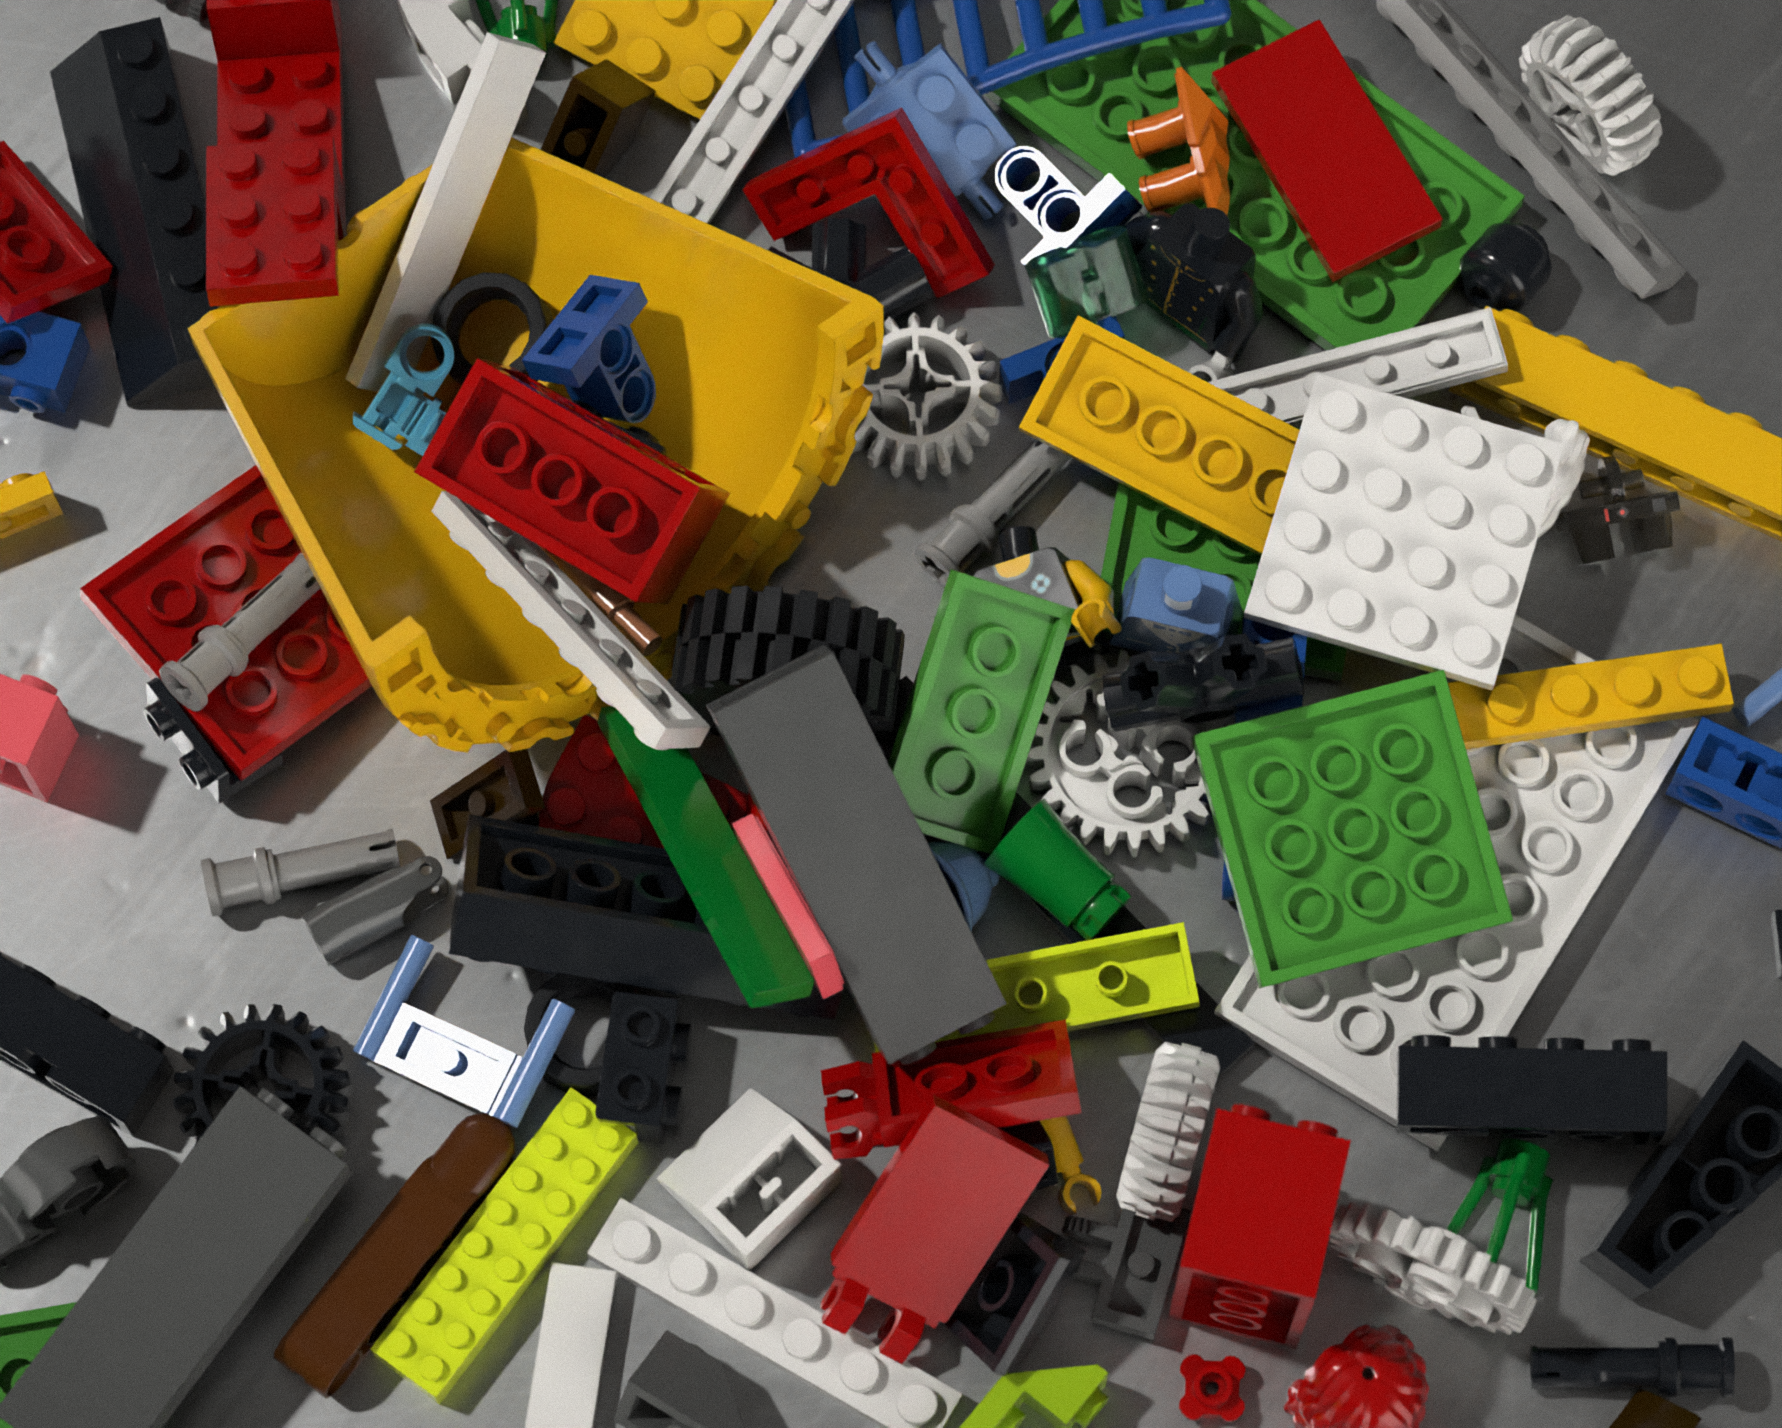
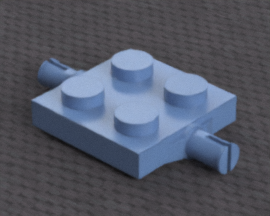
[842,41,1017,220]

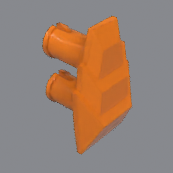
[1127,67,1230,216]

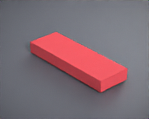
[732,814,845,999]

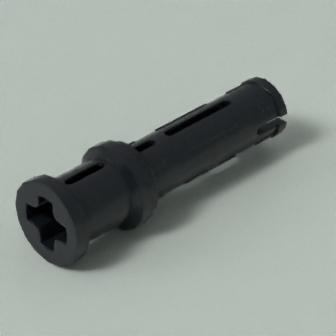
[1530,1337,1735,1398]

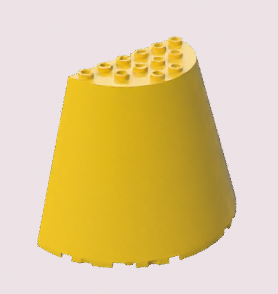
[187,137,884,753]

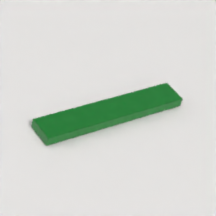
[597,706,815,1009]

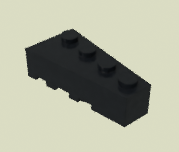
[0,952,175,1137]
[1396,1035,1667,1146]
[1578,1040,1782,1300]

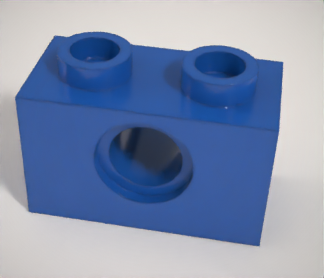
[0,311,91,413]

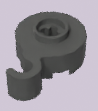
[0,1116,136,1273]

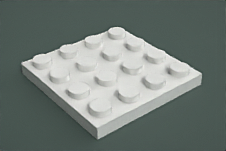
[1244,373,1565,690]

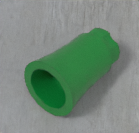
[984,798,1132,940]

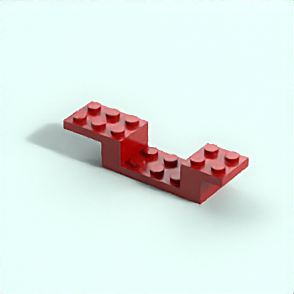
[206,0,346,307]

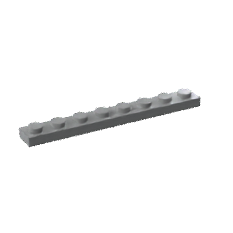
[1375,0,1687,299]

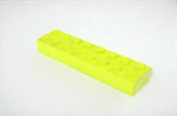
[874,922,1200,1053]
[370,1087,639,1405]

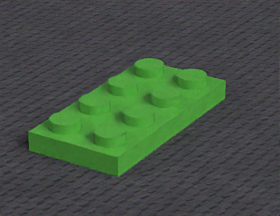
[888,569,1075,854]

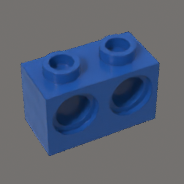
[1665,716,1782,849]

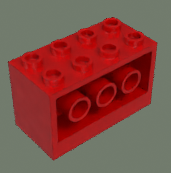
[414,358,730,604]
[1168,1104,1351,1349]

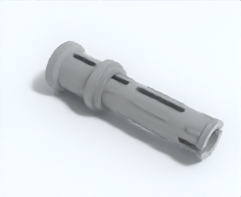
[914,439,1071,587]
[159,552,321,711]
[201,829,401,916]

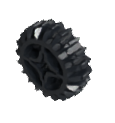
[173,1004,351,1146]

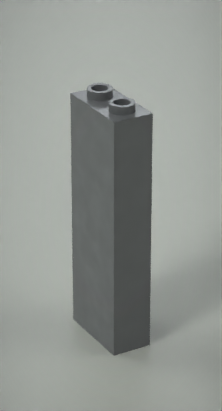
[706,645,1007,1065]
[0,1086,353,1428]

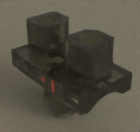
[1555,456,1681,564]

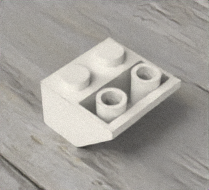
[657,1088,842,1271]

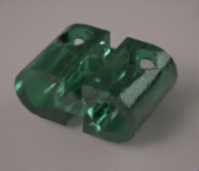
[1024,226,1149,337]

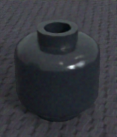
[1460,222,1552,312]

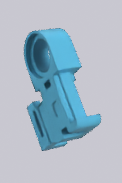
[353,323,454,456]

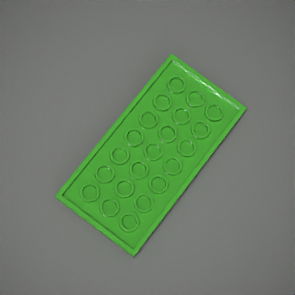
[984,0,1525,351]

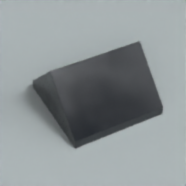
[944,1211,1086,1376]

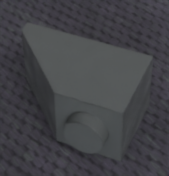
[613,1330,745,1428]

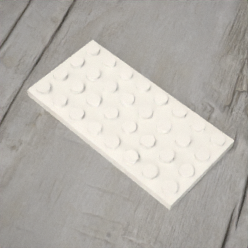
[1214,614,1699,1152]

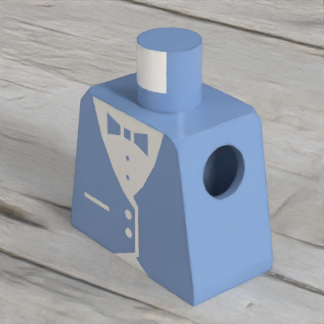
[1110,557,1243,653]

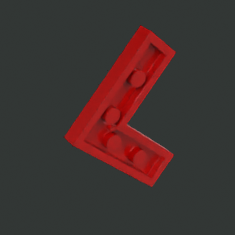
[742,107,995,298]

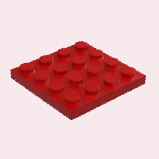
[80,465,372,781]

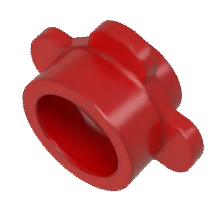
[1179,1354,1246,1422]

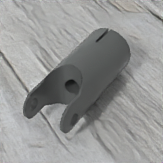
[301,856,449,966]

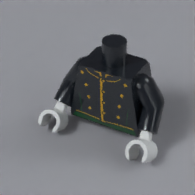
[1067,203,1264,381]

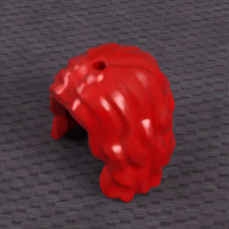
[1284,1324,1429,1428]

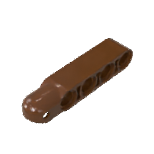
[274,1113,517,1398]

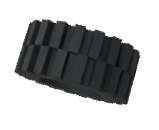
[670,586,905,742]

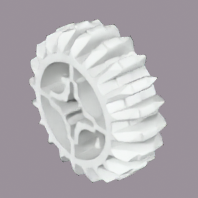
[1519,15,1663,177]
[853,312,1002,481]
[1116,1042,1220,1222]

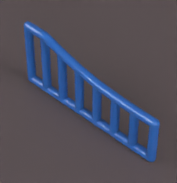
[785,0,1231,158]

